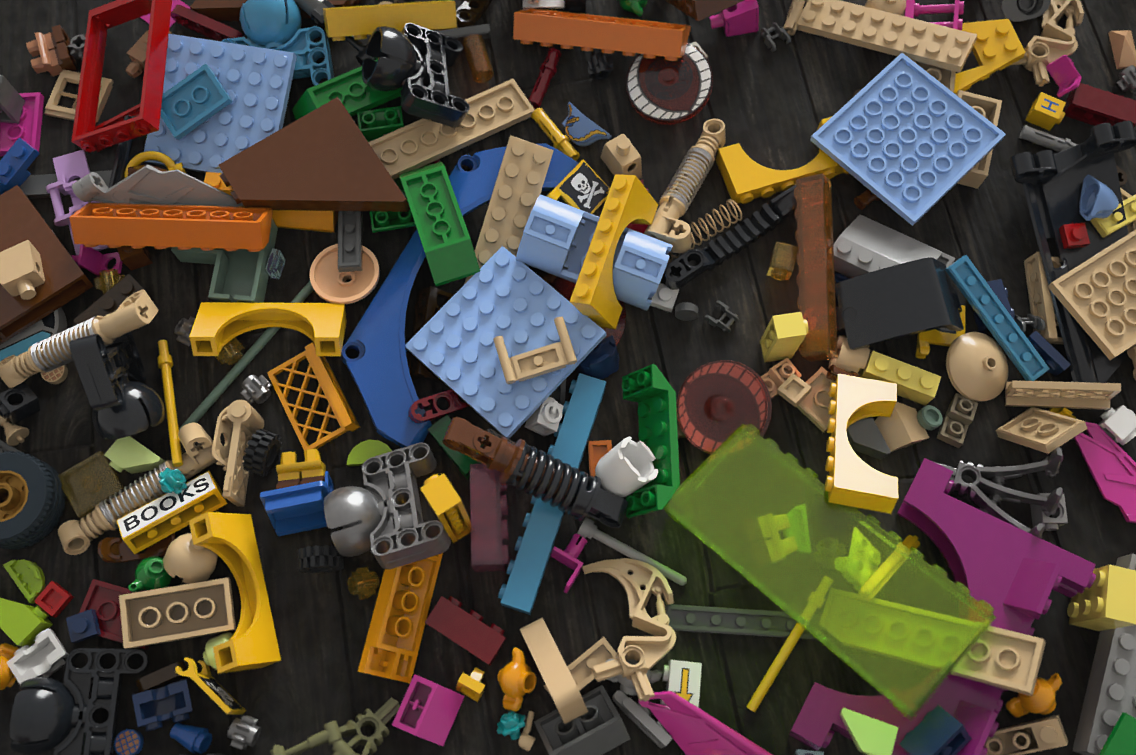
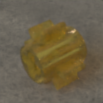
[94,269,125,295]
[215,337,244,365]
[347,566,379,600]

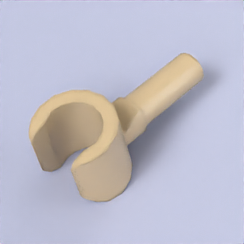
[518,711,536,751]

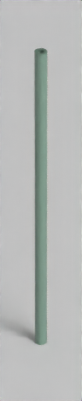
[179,281,314,430]

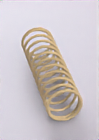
[667,199,742,264]

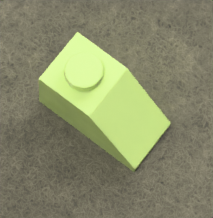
[104,436,165,474]
[840,708,899,755]

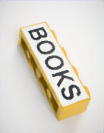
[116,471,227,555]

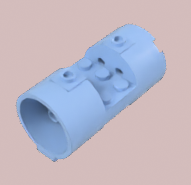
[516,194,673,311]

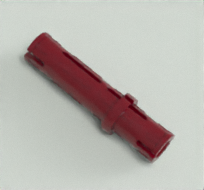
[529,48,562,110]

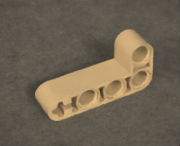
[520,618,588,724]

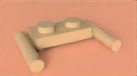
[493,316,577,384]

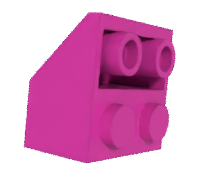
[392,674,465,746]

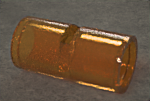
[462,34,494,83]

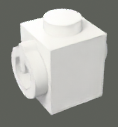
[525,397,564,436]
[1098,405,1136,445]

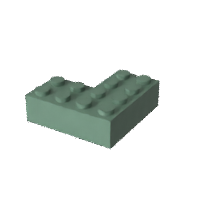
[171,219,278,303]

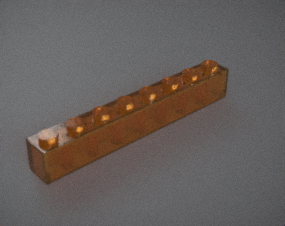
[794,173,838,361]

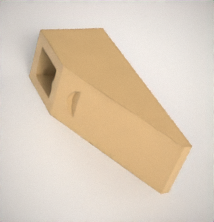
[984,715,1068,755]

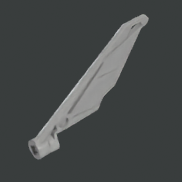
[72,165,244,207]

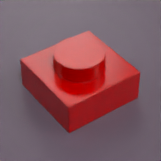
[1059,223,1090,249]
[34,581,74,618]

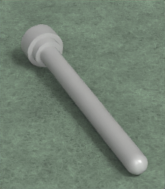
[577,517,687,586]

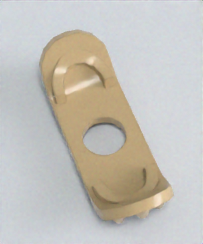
[211,406,234,471]

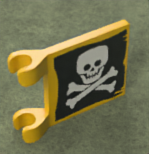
[546,159,610,214]
[175,658,246,715]

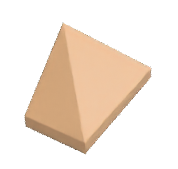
[1108,30,1136,69]

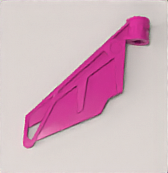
[1074,422,1136,523]
[638,691,773,755]

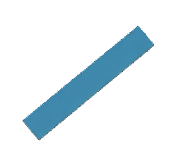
[945,255,1050,381]

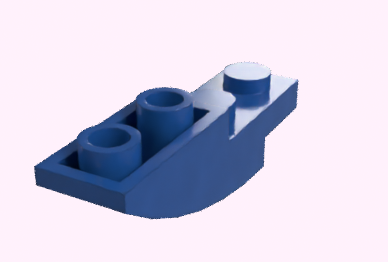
[0,138,40,195]

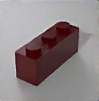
[1064,83,1136,127]
[425,596,507,666]

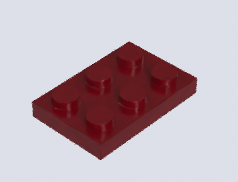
[79,579,150,650]

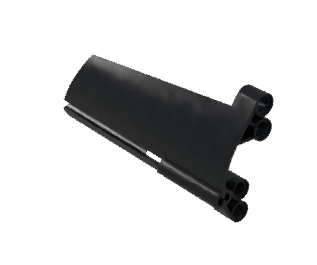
[1010,121,1136,383]

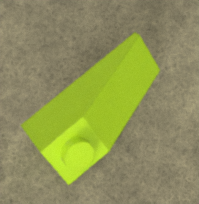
[0,597,53,647]

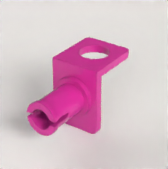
[1046,55,1082,98]
[71,244,123,277]
[551,534,587,593]

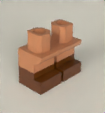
[26,25,78,77]

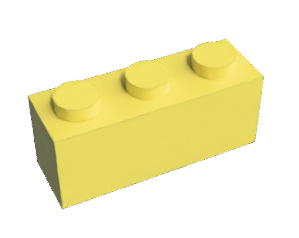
[760,312,808,363]
[860,351,941,406]

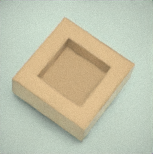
[777,373,812,407]

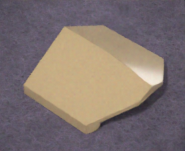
[875,402,929,452]

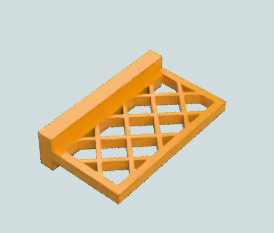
[267,342,360,451]

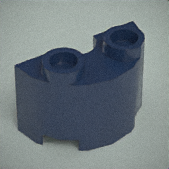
[575,335,620,379]
[132,680,193,731]

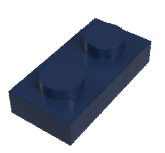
[1027,331,1071,377]

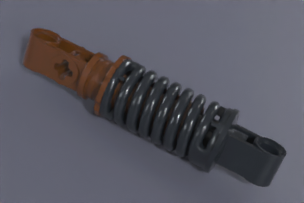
[442,417,628,528]

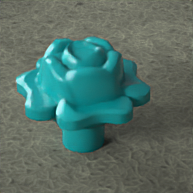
[158,468,187,494]
[497,711,526,740]

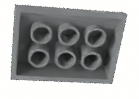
[826,215,943,278]

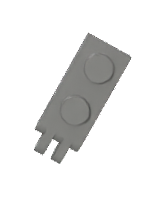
[612,691,672,749]

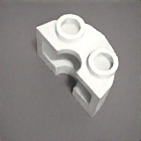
[6,629,69,684]

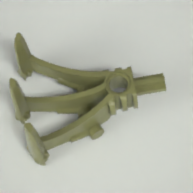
[270,697,400,755]

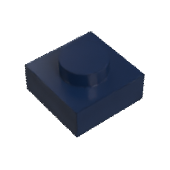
[66,609,101,643]

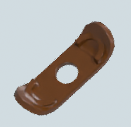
[98,533,176,563]

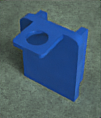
[260,471,334,536]

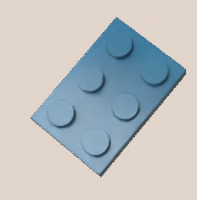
[160,64,233,140]

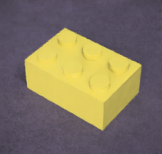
[1067,565,1136,631]

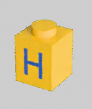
[1025,92,1066,131]

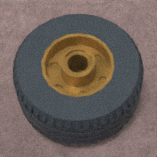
[0,451,66,550]

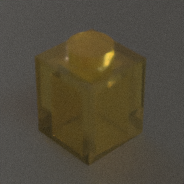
[767,242,798,280]

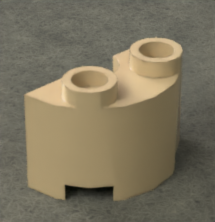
[828,335,870,376]

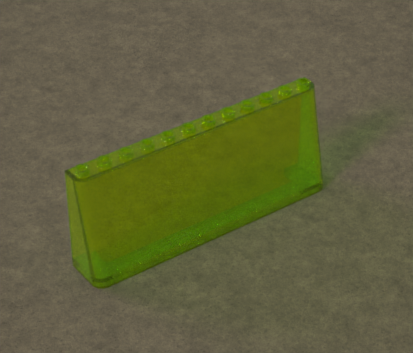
[663,423,996,722]

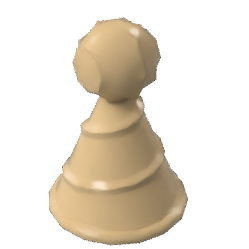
[0,415,29,446]

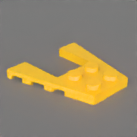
[954,19,1025,94]

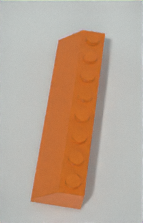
[513,8,691,61]
[69,202,273,252]

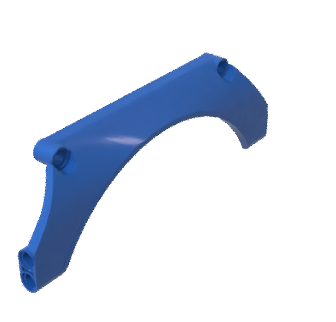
[341,143,578,448]

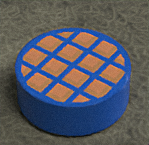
[114,729,144,755]

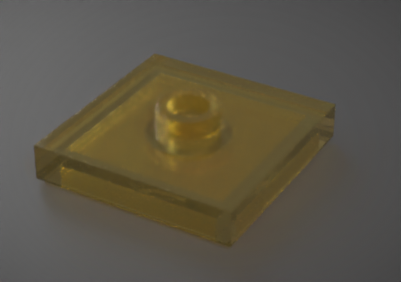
[58,451,124,518]

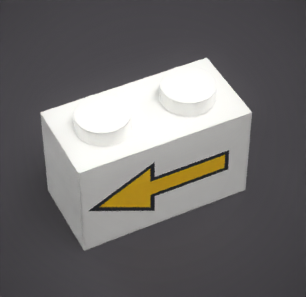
[660,660,702,708]

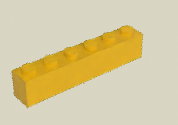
[323,0,457,41]
[420,473,474,543]

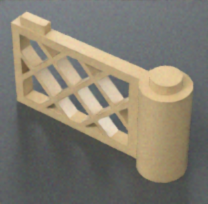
[223,400,264,507]

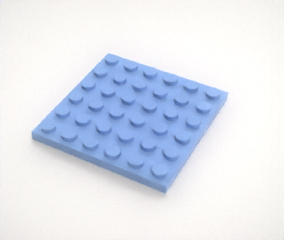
[144,34,297,173]
[810,53,1006,226]
[405,246,607,440]

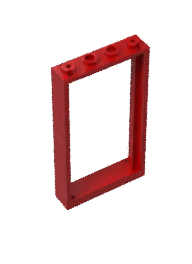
[71,0,172,153]

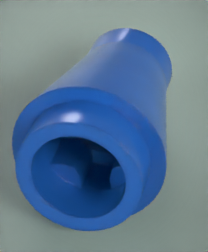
[170,722,212,754]

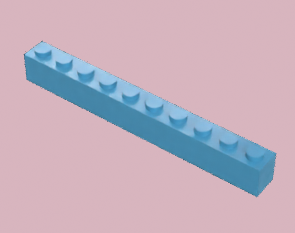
[498,373,606,615]

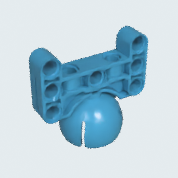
[221,0,334,86]

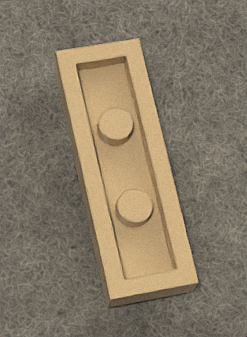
[544,637,617,697]

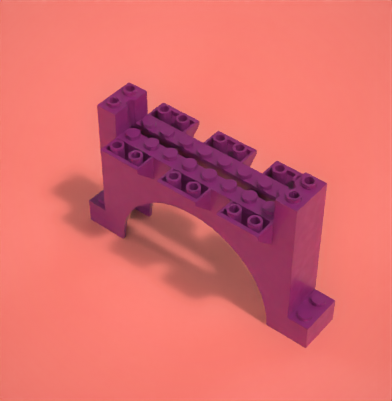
[789,458,1096,755]

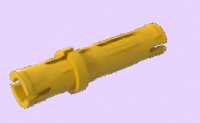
[531,108,580,161]

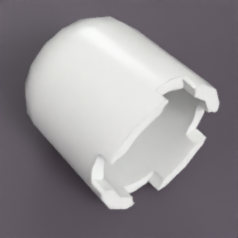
[595,437,658,498]

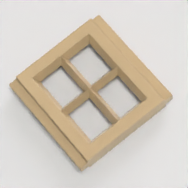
[45,69,113,125]

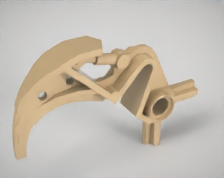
[1011,0,1084,87]
[582,558,676,702]

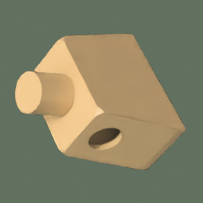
[601,134,642,179]
[0,240,45,300]

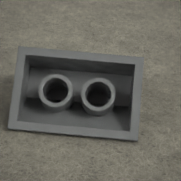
[534,685,630,755]

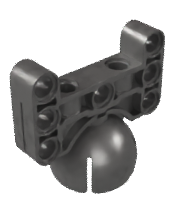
[324,443,451,569]

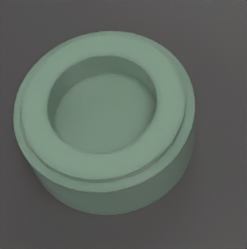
[917,405,943,430]

